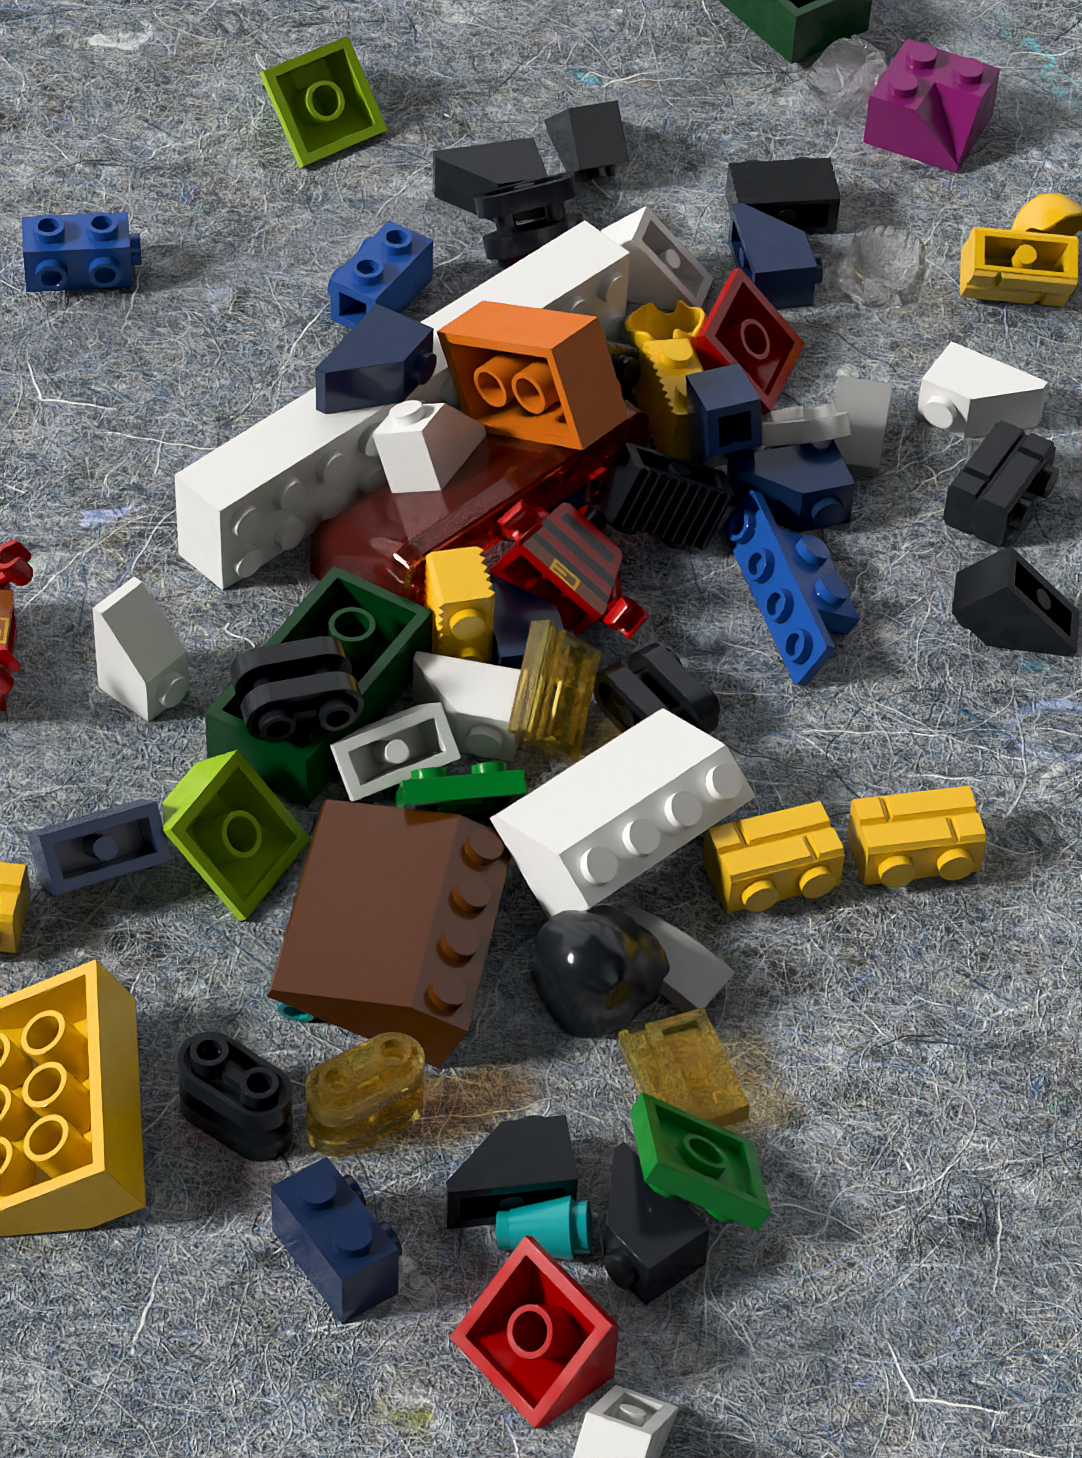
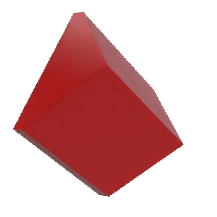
[696,267,805,415]
[449,1236,619,1429]

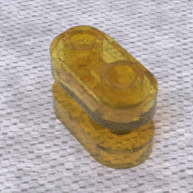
[305,1032,425,1157]

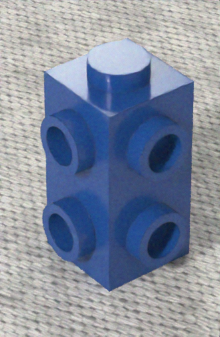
[22,212,142,292]
[327,221,433,329]

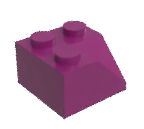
[863,39,1000,173]

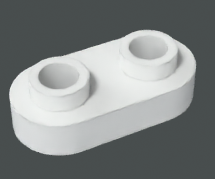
[762,403,851,446]

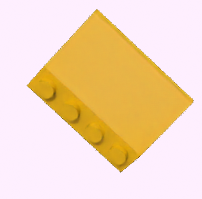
[0,960,146,1237]

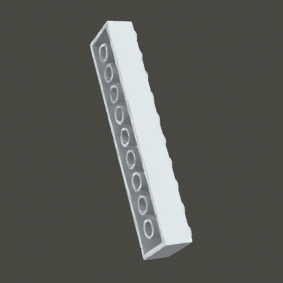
[175,220,630,590]

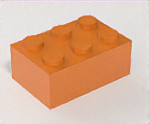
[436,301,629,450]

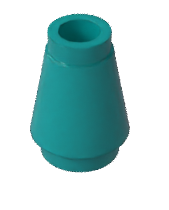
[496,1195,593,1261]

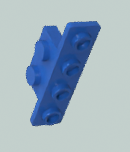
[723,490,860,686]

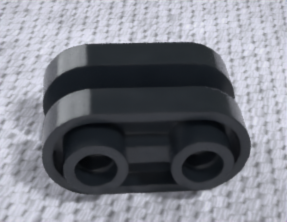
[474,173,584,267]
[229,636,364,742]
[591,643,720,734]
[177,1032,293,1162]

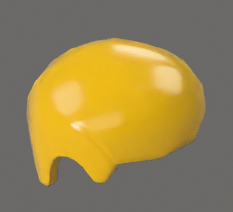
[1011,192,1082,236]
[623,300,708,360]

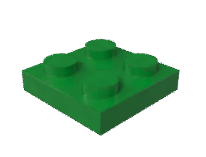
[393,761,526,816]
[630,1092,771,1231]

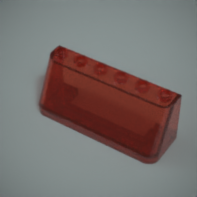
[310,400,649,607]

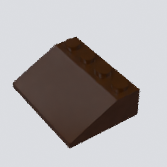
[267,799,511,1069]

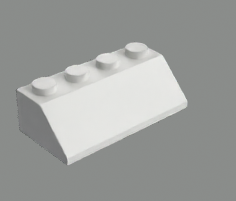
[490,708,756,919]

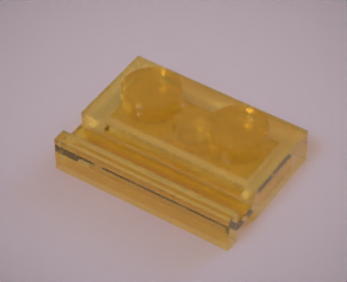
[507,620,601,762]
[618,1007,750,1127]

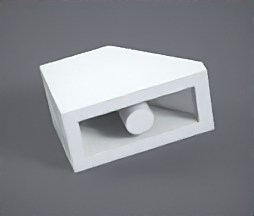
[601,206,713,311]
[916,341,1048,438]
[372,400,487,493]
[92,577,189,723]
[413,651,530,762]
[330,702,461,801]
[573,1385,679,1458]

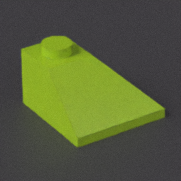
[259,36,388,168]
[163,749,311,921]

